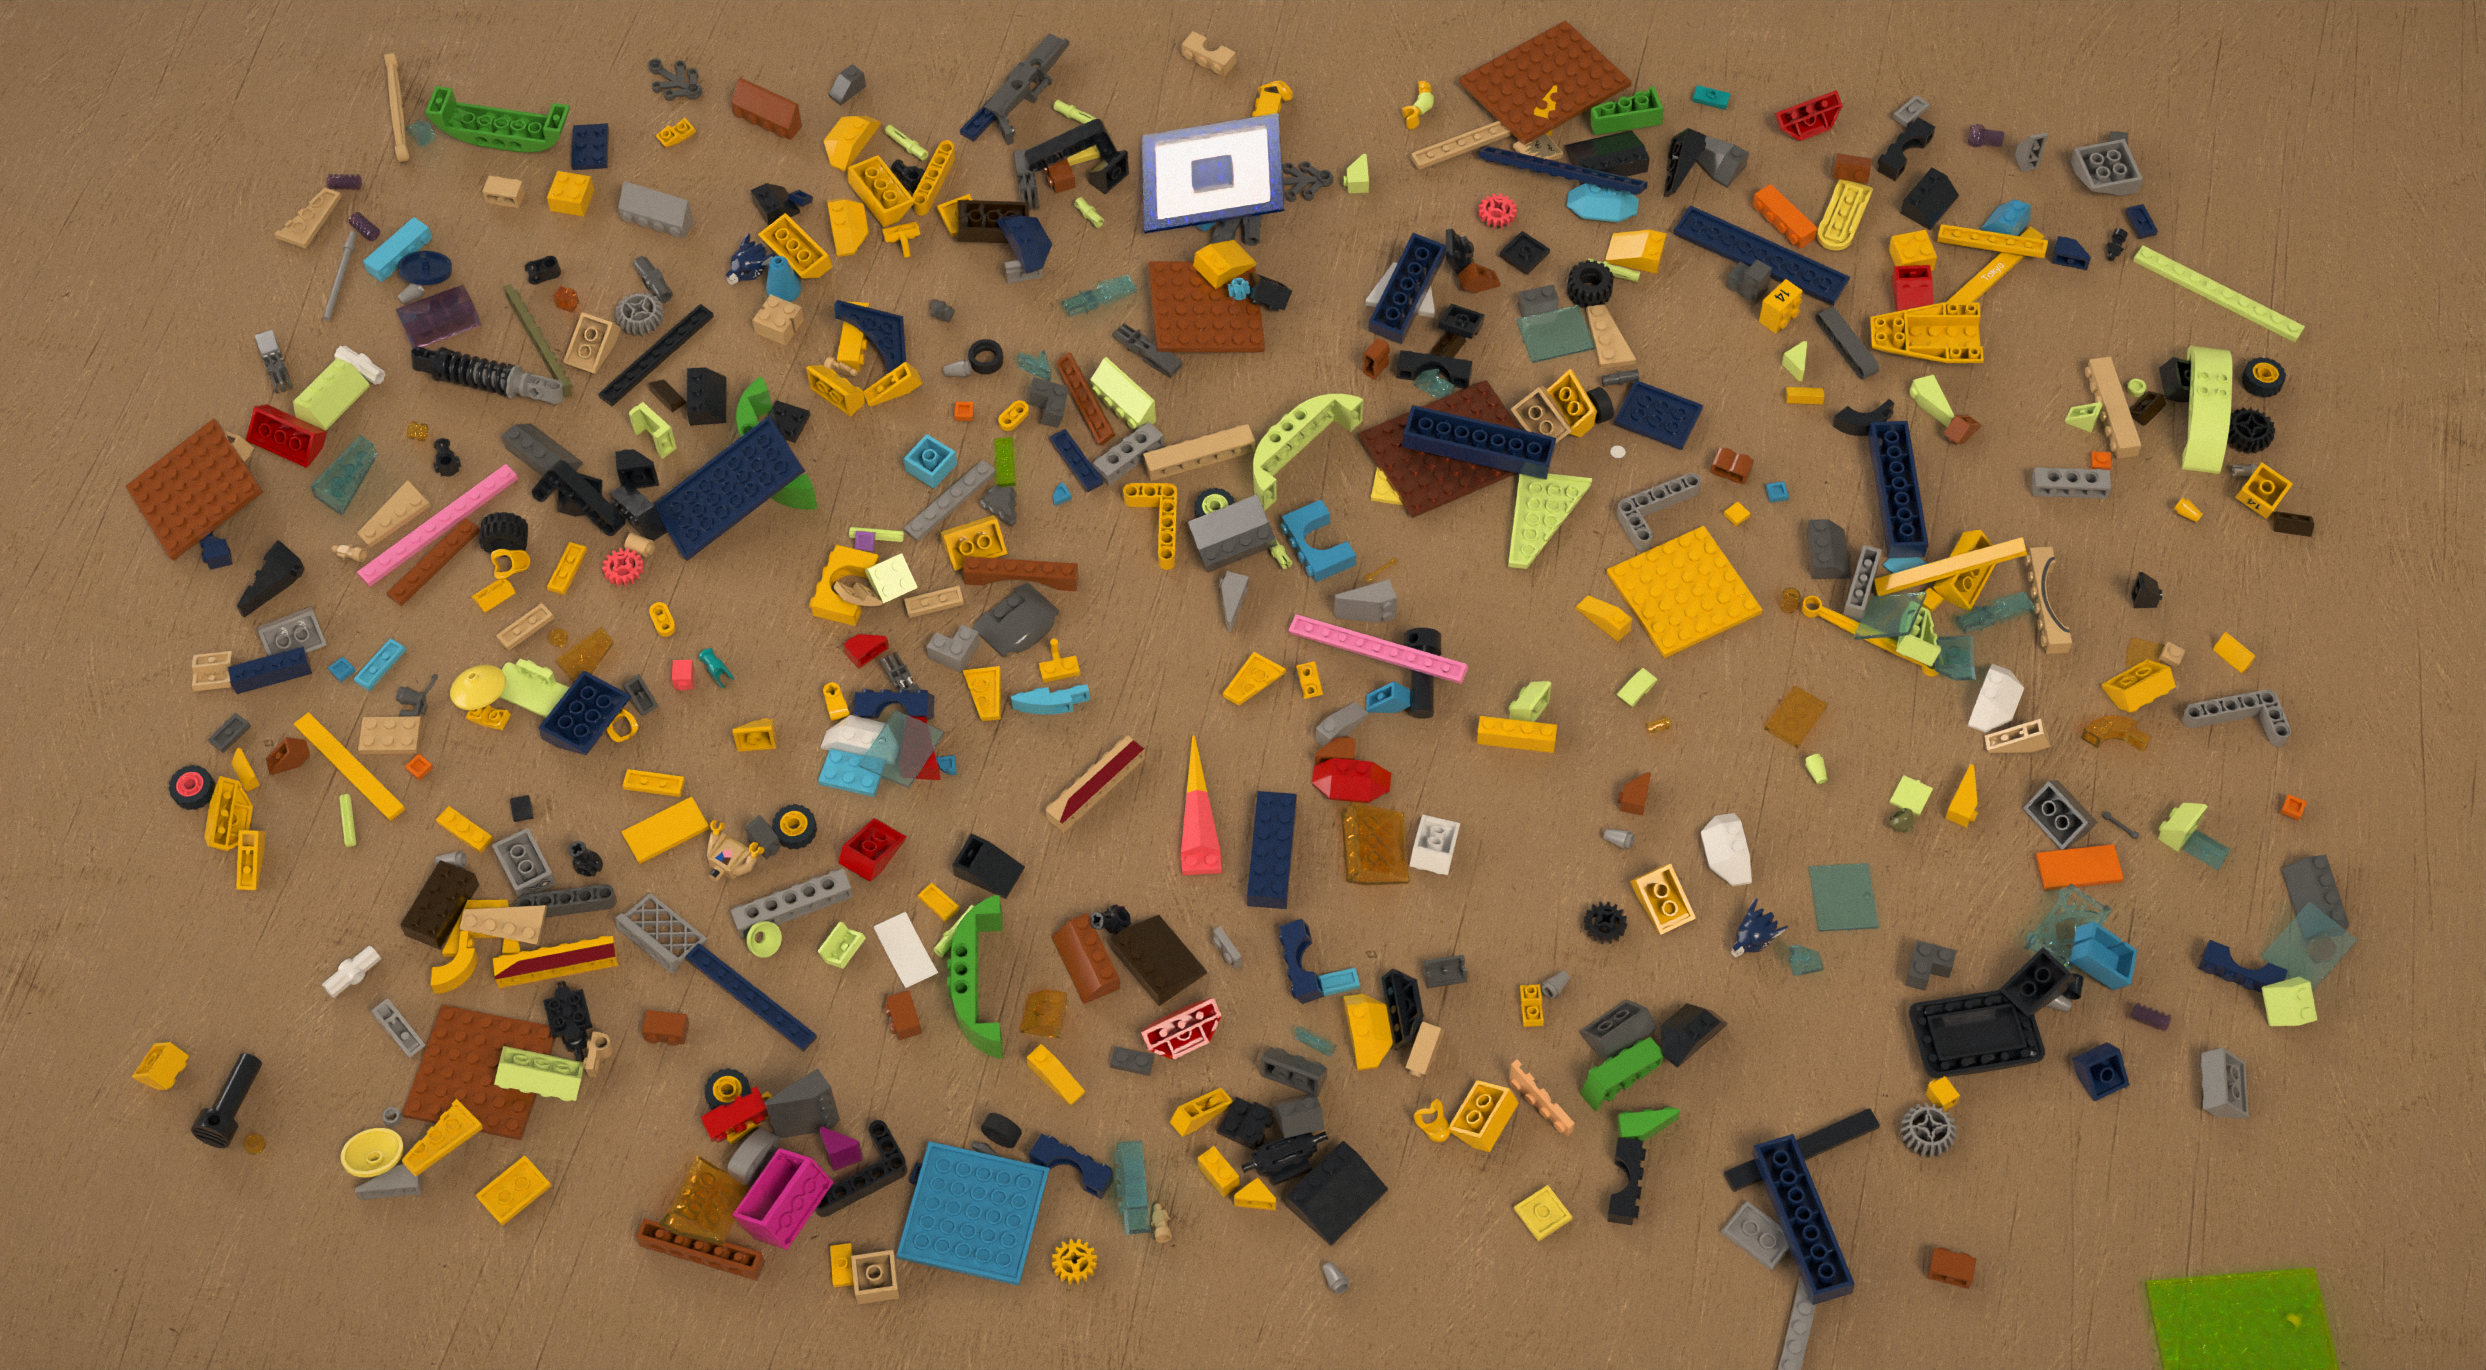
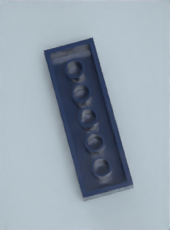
[1369,233,1446,344]
[1247,791,1297,909]

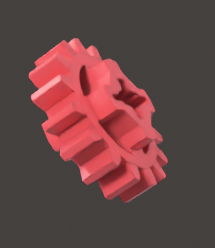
[1478,193,1517,228]
[602,548,644,586]

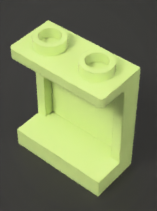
[629,402,677,459]

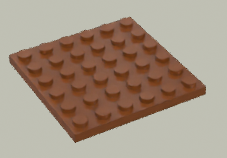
[1148,261,1265,352]
[126,418,263,561]
[402,1005,556,1140]

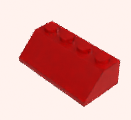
[246,404,327,468]

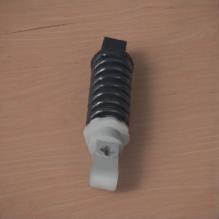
[411,347,564,404]

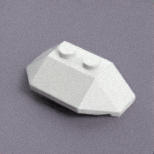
[1968,664,2024,733]
[821,715,900,766]
[1701,813,1752,886]

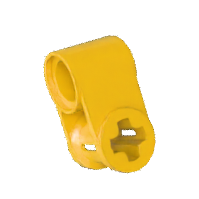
[823,682,850,722]

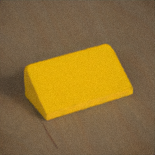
[1786,387,1825,405]
[472,578,515,612]
[2213,632,2255,673]
[232,748,259,792]

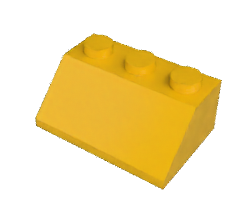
[806,365,865,417]
[1547,369,1597,438]
[940,515,1008,571]
[2101,659,2176,712]
[1447,1080,1519,1152]

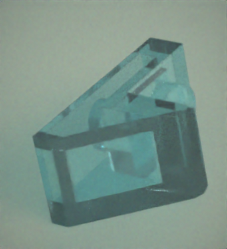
[405,120,435,147]
[1017,349,1051,381]
[1414,369,1455,399]
[1789,944,1824,976]

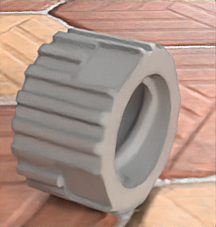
[382,1107,402,1127]

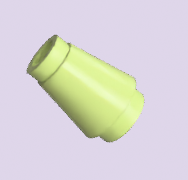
[1805,754,1828,784]

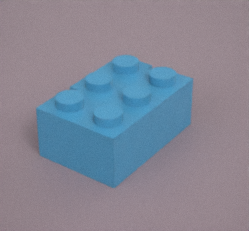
[2070,921,2137,990]

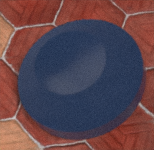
[399,251,452,285]

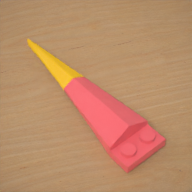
[1181,735,1222,875]

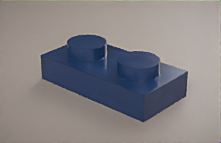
[2126,204,2158,239]

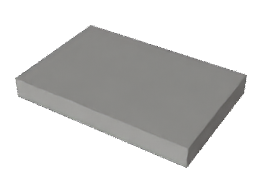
[1721,1200,1790,1271]

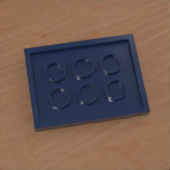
[1614,380,1704,450]

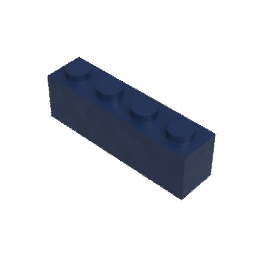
[228,646,312,694]

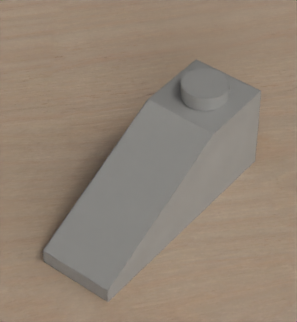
[2015,132,2048,172]
[1219,571,1249,632]
[1315,702,1369,746]
[370,998,426,1058]
[355,1165,423,1200]

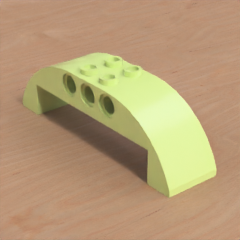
[2182,345,2232,474]
[1253,394,1363,511]

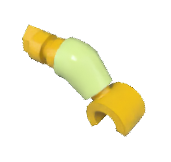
[1402,81,1434,129]

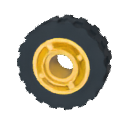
[2242,357,2286,398]
[772,804,817,850]
[705,1068,751,1110]

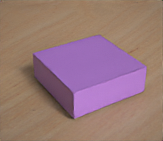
[855,531,876,551]

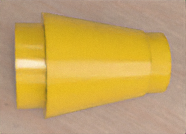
[2174,497,2203,523]

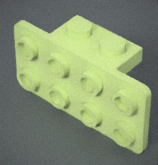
[499,659,569,717]

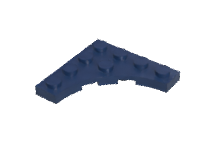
[834,300,906,374]

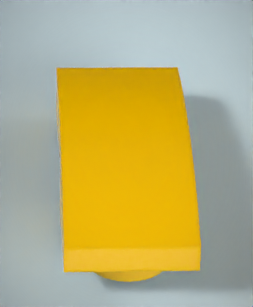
[655,118,696,148]
[465,705,511,730]
[1520,984,1544,1027]

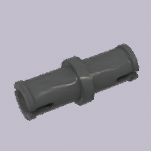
[1601,369,1640,387]

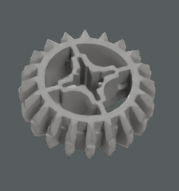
[615,291,664,336]
[1900,1102,1957,1158]

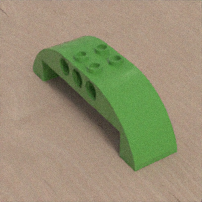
[425,86,570,152]
[736,377,818,510]
[947,895,1003,1059]

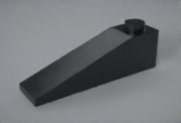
[237,540,305,618]

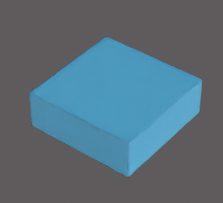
[1766,481,1789,503]
[328,657,356,682]

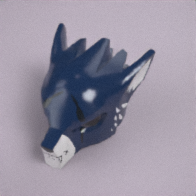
[726,233,775,285]
[1731,898,1788,957]

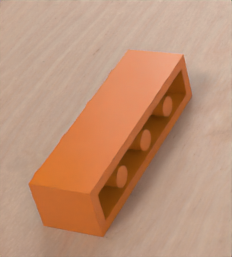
[1753,184,1818,249]

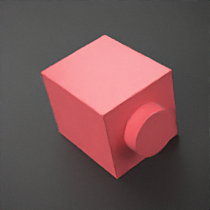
[672,660,695,691]

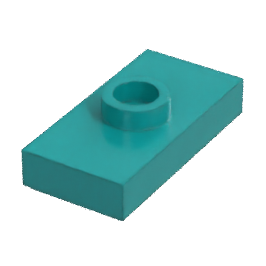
[1692,85,1731,110]

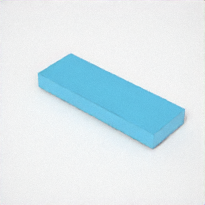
[353,638,406,691]

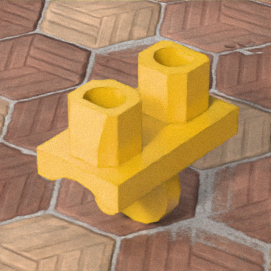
[1296,661,1324,699]

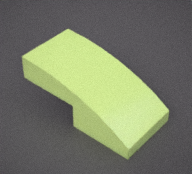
[1617,668,1658,708]

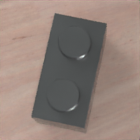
[1518,285,1559,319]

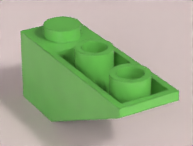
[1617,1107,1680,1142]

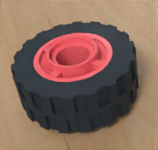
[168,765,215,810]

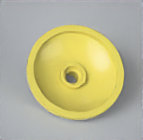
[450,665,506,710]
[341,1128,404,1177]

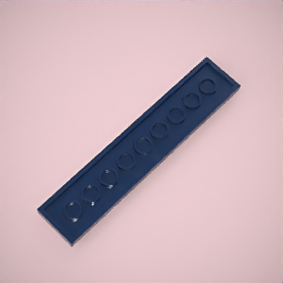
[1673,205,1850,306]

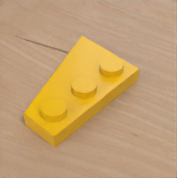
[1223,652,1286,706]

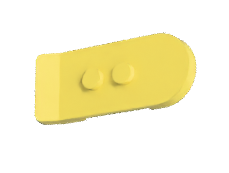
[1817,179,1873,251]

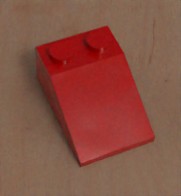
[838,818,907,882]

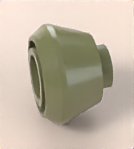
[1889,808,1915,833]

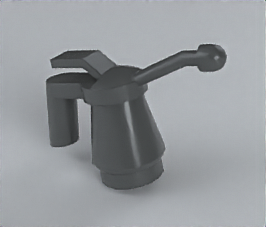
[396,674,438,717]

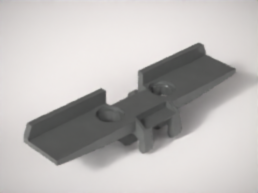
[984,33,1069,117]

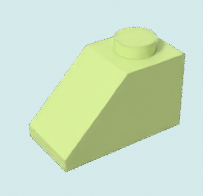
[1343,154,1369,194]

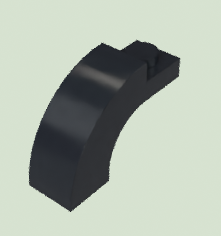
[1833,399,1895,436]

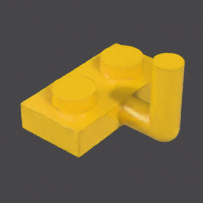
[882,221,920,257]
[1039,639,1080,683]

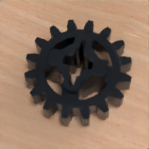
[1584,902,1627,944]

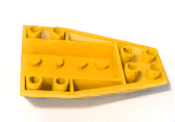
[1870,303,1984,363]

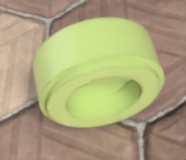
[2127,379,2146,397]

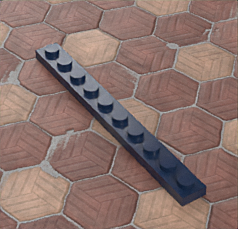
[1478,146,1648,195]

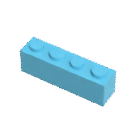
[363,217,432,282]

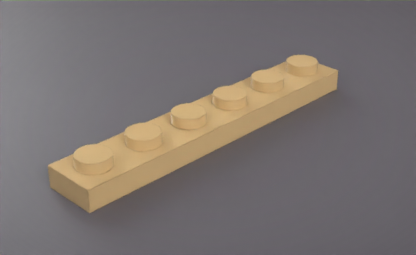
[1411,121,1512,170]

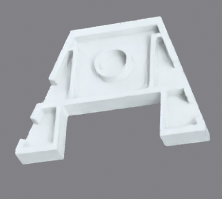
[1365,262,1435,318]

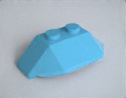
[1567,183,1639,222]

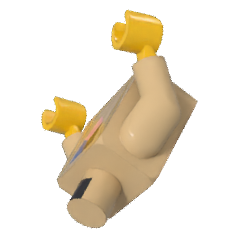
[707,820,764,882]

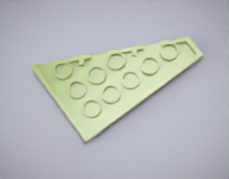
[1508,473,1592,569]

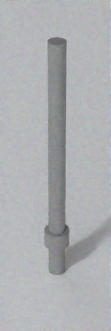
[323,231,357,321]

